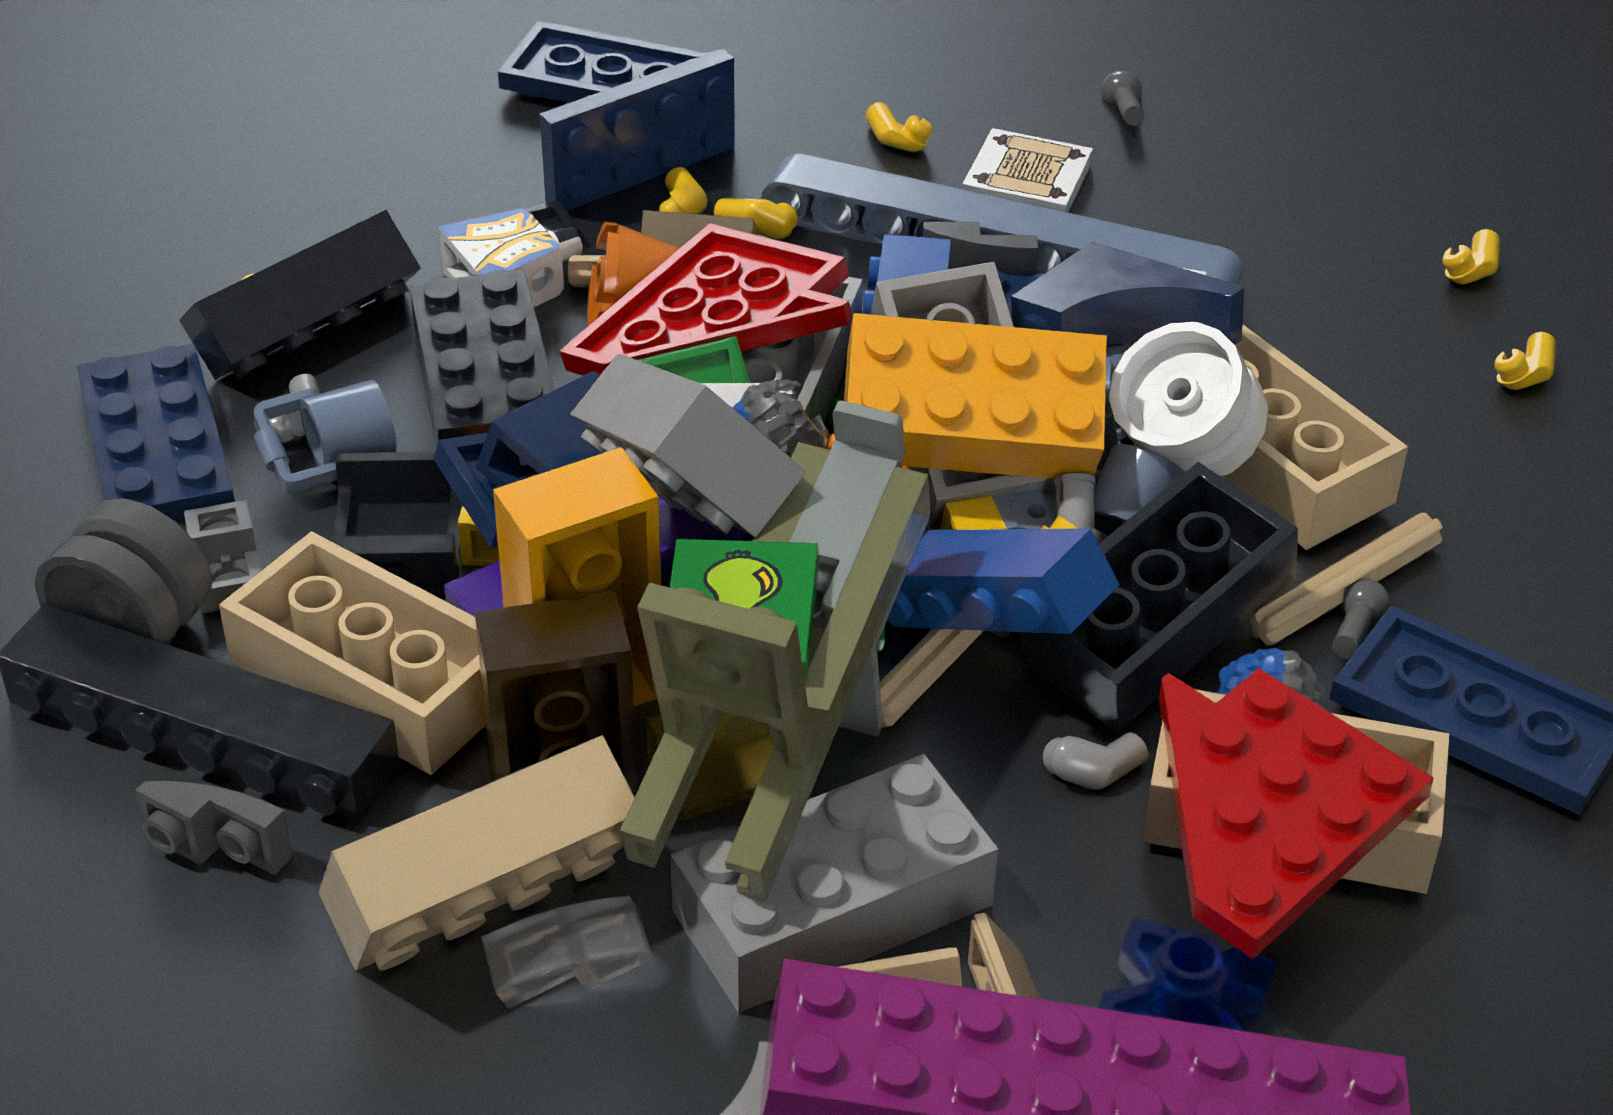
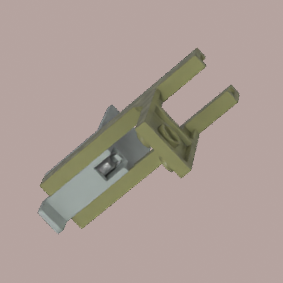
[620,401,930,901]

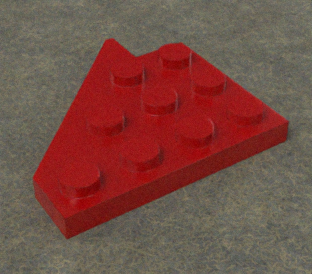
[559,223,853,376]
[1159,668,1434,959]

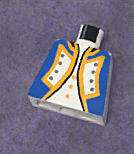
[439,209,582,307]

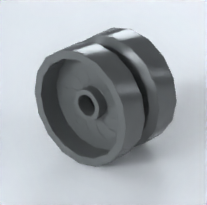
[34,499,212,645]

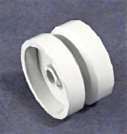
[1109,322,1268,477]

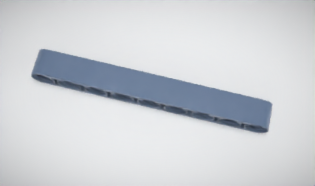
[760,154,1244,285]

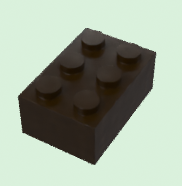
[474,591,638,798]

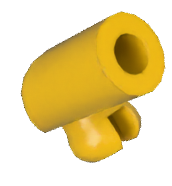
[865,102,933,153]
[659,167,707,214]
[714,198,798,240]

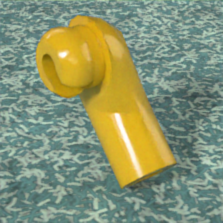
[1442,229,1500,285]
[1494,332,1556,390]

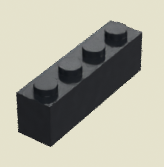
[179,210,421,381]

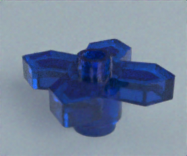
[1098,918,1275,1031]

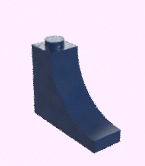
[1011,242,1244,346]
[476,371,600,488]

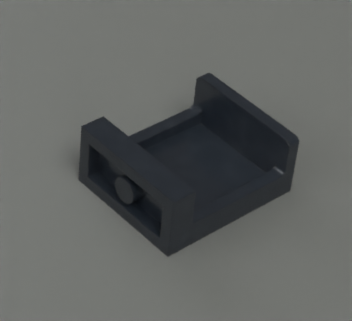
[325,452,464,599]

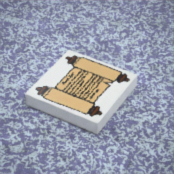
[962,128,1093,213]

